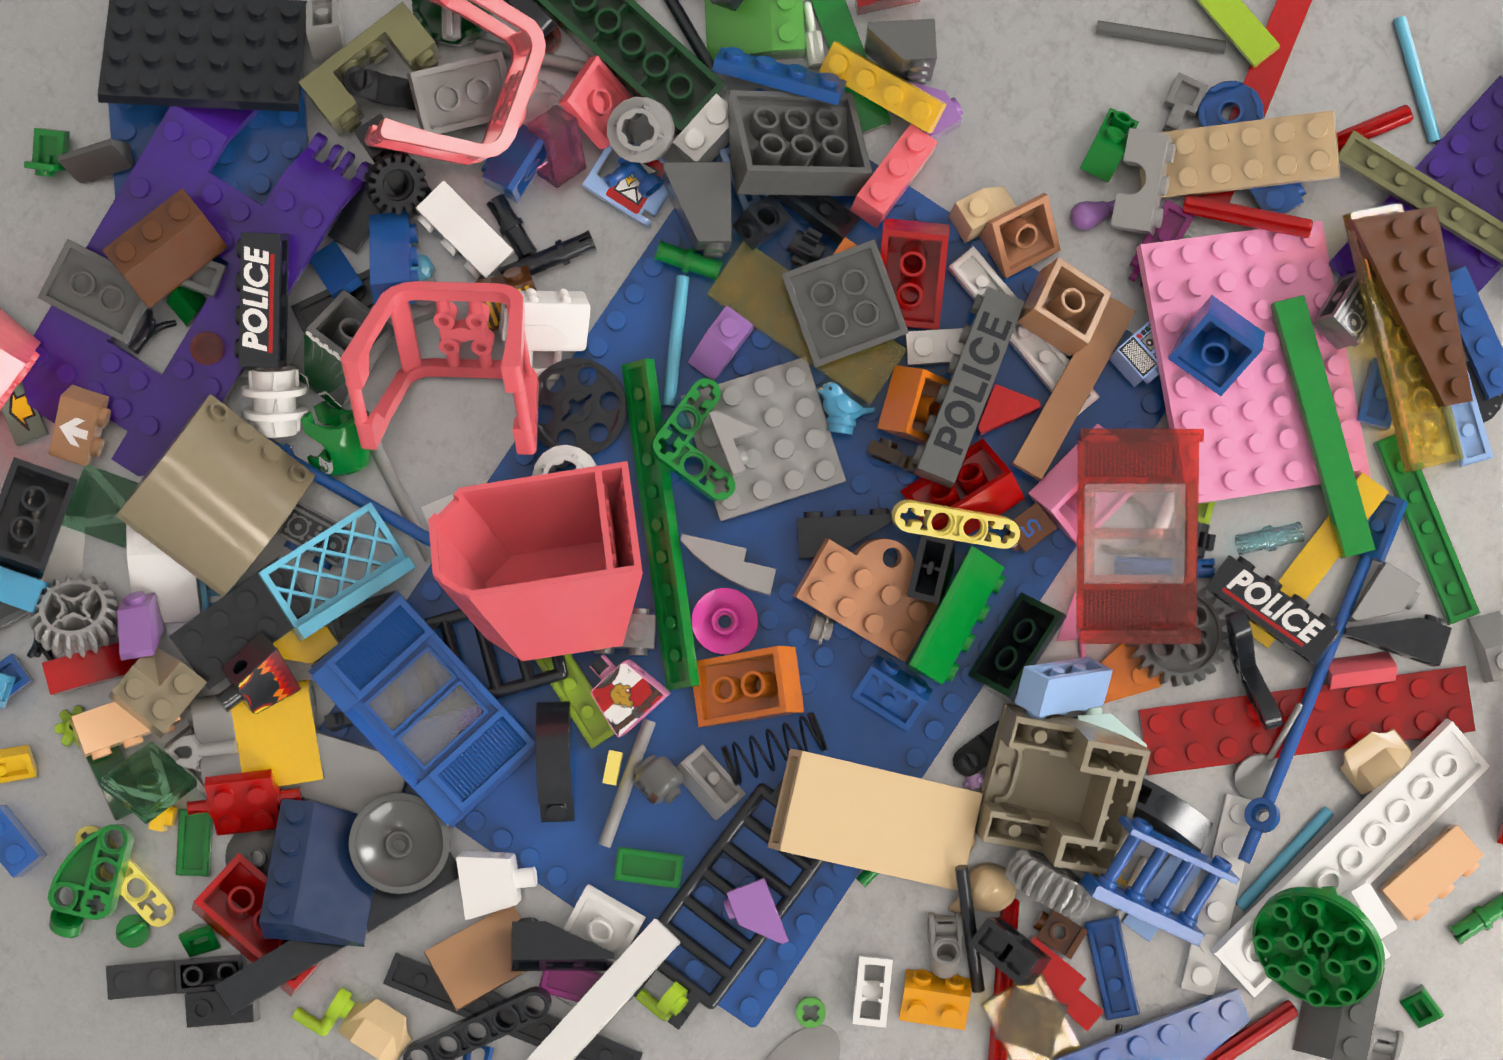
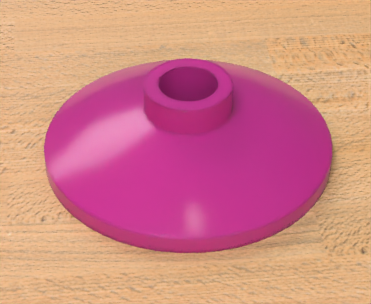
[692,588,758,654]

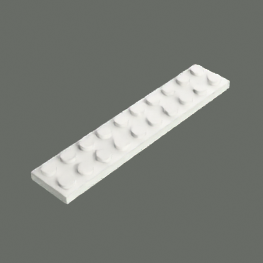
[1210,718,1490,998]

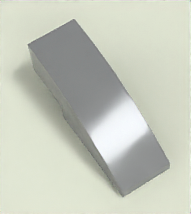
[681,534,776,597]

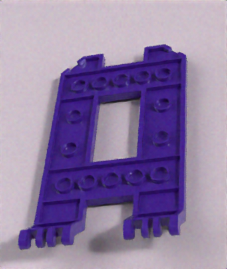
[22,106,370,476]

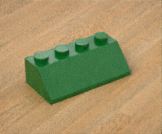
[906,546,1006,686]

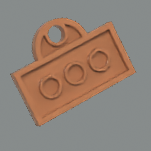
[793,538,937,662]

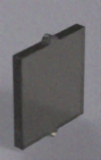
[995,986,1069,1058]

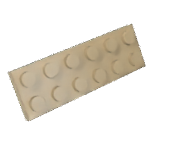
[1139,110,1340,200]

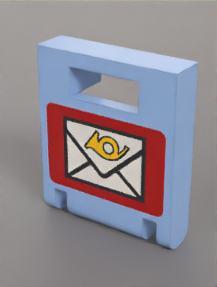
[581,141,668,228]

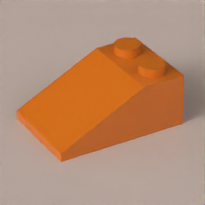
[693,646,804,727]

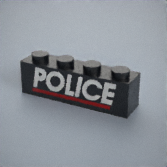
[234,232,289,368]
[1206,555,1340,668]

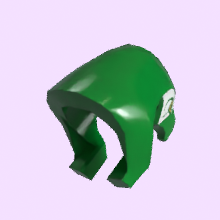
[301,400,371,476]

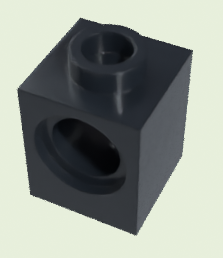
[732,195,792,251]

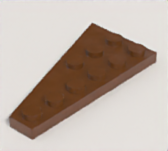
[1345,206,1473,407]

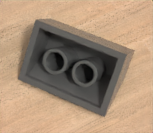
[864,19,937,85]
[1292,968,1385,1060]

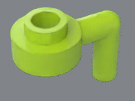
[635,982,688,1021]
[291,987,355,1036]

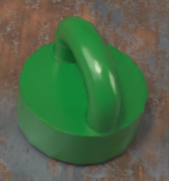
[49,909,83,938]
[116,914,151,948]

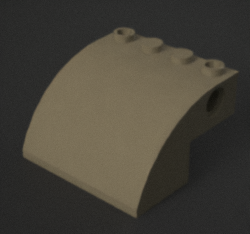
[115,394,316,597]
[975,703,1151,874]

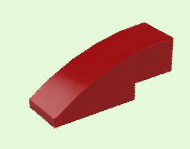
[42,642,140,696]
[1028,935,1104,1032]

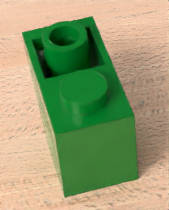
[1080,108,1139,183]

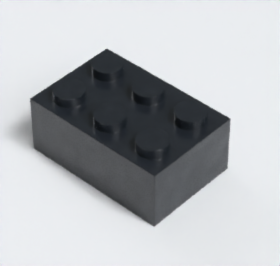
[0,457,78,579]

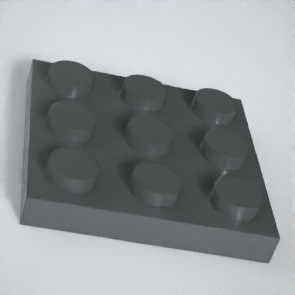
[781,239,909,368]

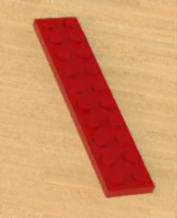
[1138,666,1476,775]

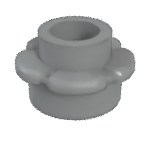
[808,613,834,645]

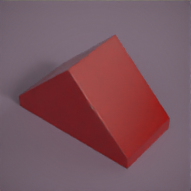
[976,384,1041,437]

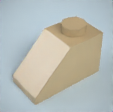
[948,186,1017,243]

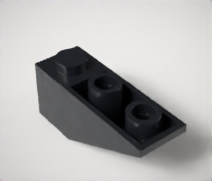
[797,508,893,560]

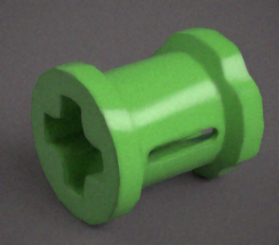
[796,996,826,1028]

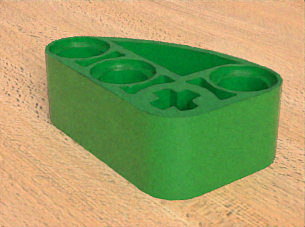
[48,824,134,920]

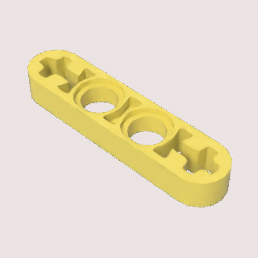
[892,500,1020,549]
[74,825,176,927]

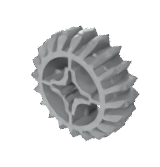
[29,573,120,659]
[1005,848,1091,917]

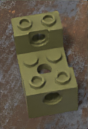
[299,1,442,137]

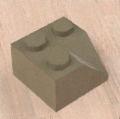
[108,648,207,739]

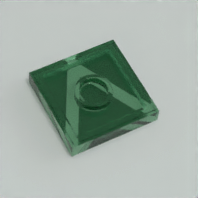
[62,465,138,548]
[101,741,197,824]

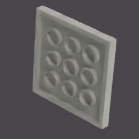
[681,357,846,522]

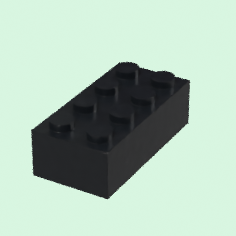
[169,555,318,690]

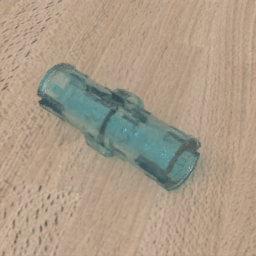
[1235,521,1305,555]

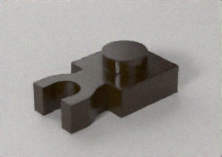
[866,437,917,476]

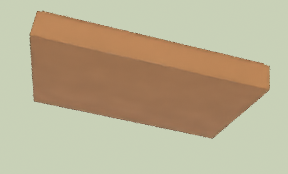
[424,906,528,1011]

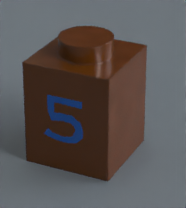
[1003,502,1057,555]

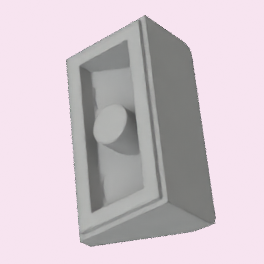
[676,744,746,820]

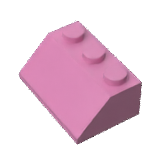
[1028,424,1148,547]

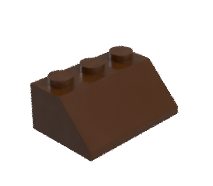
[103,188,228,309]

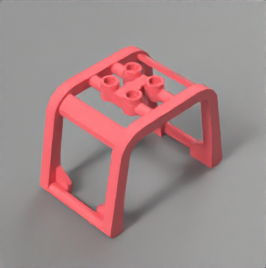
[364,0,546,166]
[340,281,539,455]

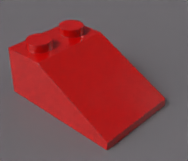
[880,218,950,330]

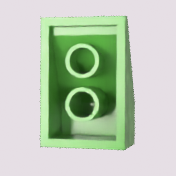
[704,0,805,60]

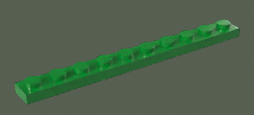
[621,358,700,690]

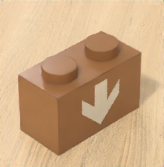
[49,385,111,466]

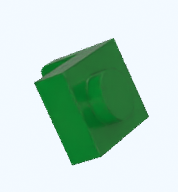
[24,128,70,177]

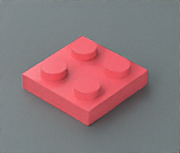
[559,55,633,150]

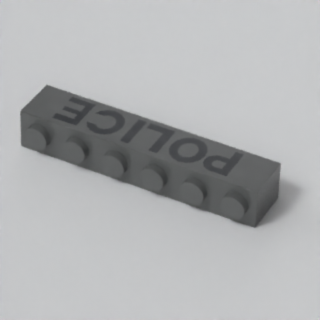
[911,287,1025,488]

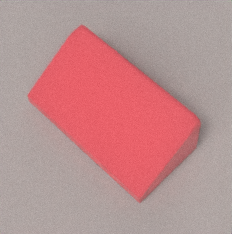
[1326,651,1398,690]

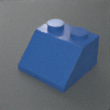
[481,124,552,203]
[1168,295,1265,396]

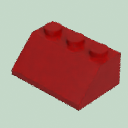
[900,438,1025,543]

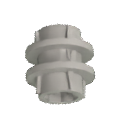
[607,97,675,163]

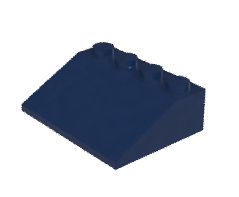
[259,799,374,947]

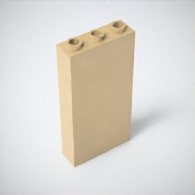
[768,749,983,891]

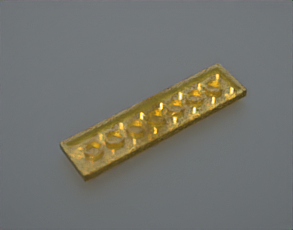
[1342,203,1464,473]

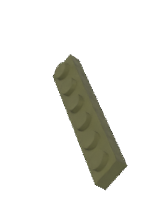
[1338,131,1503,264]

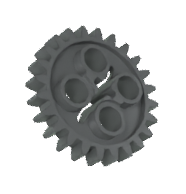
[1123,579,1229,687]

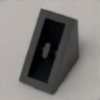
[907,535,955,604]

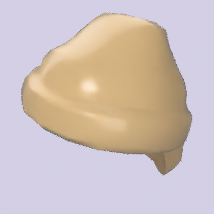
[948,862,1017,913]

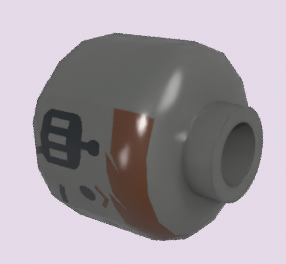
[634,754,684,805]

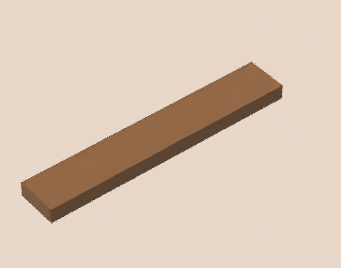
[1011,297,1136,481]

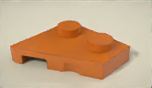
[1100,635,1162,703]

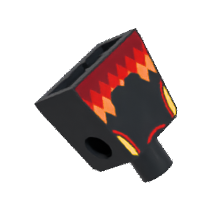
[215,632,301,714]

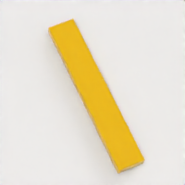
[1249,472,1389,649]

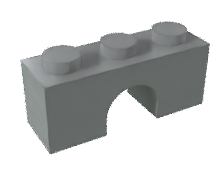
[1111,128,1176,236]

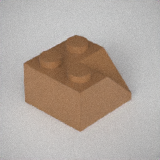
[1017,257,1112,357]

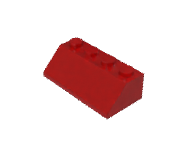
[192,853,324,997]

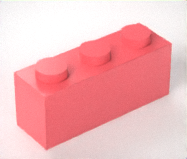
[850,124,938,229]

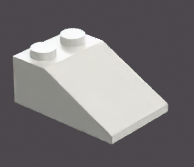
[126,524,202,623]

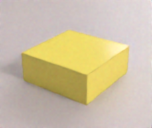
[602,750,623,786]

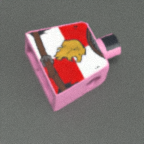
[590,654,671,737]

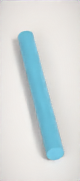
[1393,16,1441,144]
[662,275,689,407]
[1235,806,1334,912]

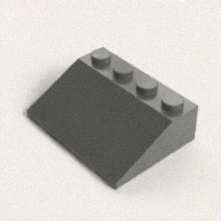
[727,90,872,196]

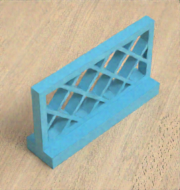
[258,502,416,642]

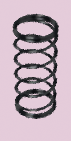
[721,711,828,786]

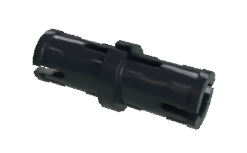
[486,194,537,260]

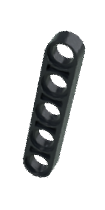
[403,986,552,1060]

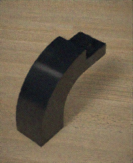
[536,701,575,822]

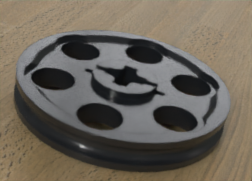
[537,358,627,456]

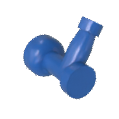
[604,157,664,198]

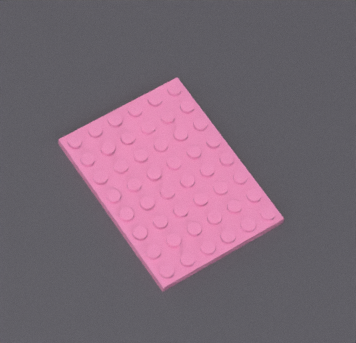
[1136,221,1370,506]

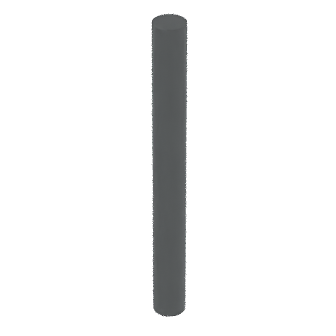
[1096,20,1226,54]

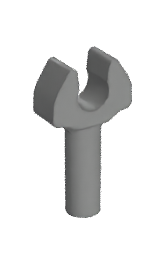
[173,733,238,768]

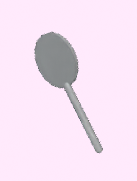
[1234,703,1303,800]

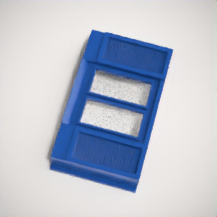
[308,590,536,828]

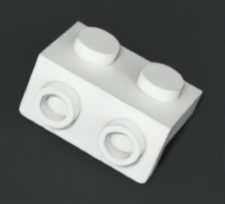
[1339,879,1397,959]

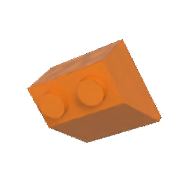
[877,365,949,444]

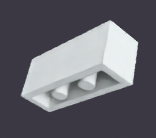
[416,180,514,280]

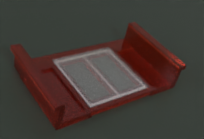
[1075,428,1204,644]

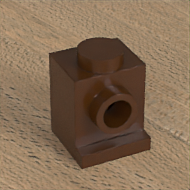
[1033,909,1088,959]

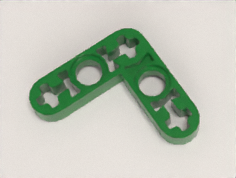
[650,378,735,502]

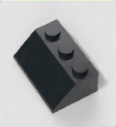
[968,592,1067,703]

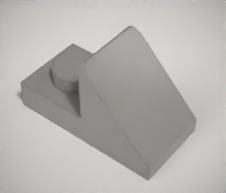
[709,410,758,478]

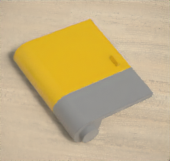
[186,679,325,798]

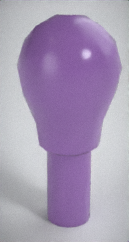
[1070,200,1115,230]

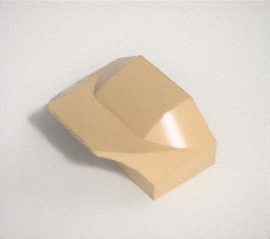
[1340,727,1413,795]
[338,998,413,1060]

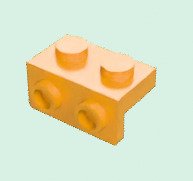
[899,969,971,1030]

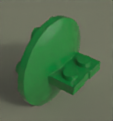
[1252,886,1385,1007]

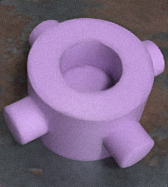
[963,772,985,790]

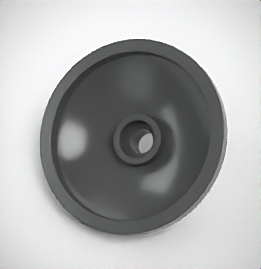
[349,793,450,894]

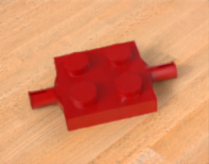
[187,769,302,836]

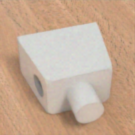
[456,851,538,920]

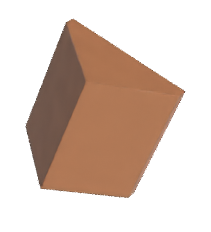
[980,193,1061,278]

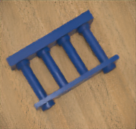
[1080,815,1240,946]

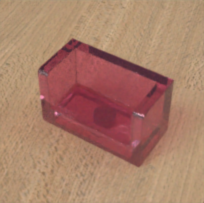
[527,105,586,188]

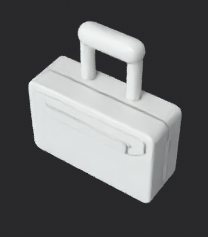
[499,288,591,381]

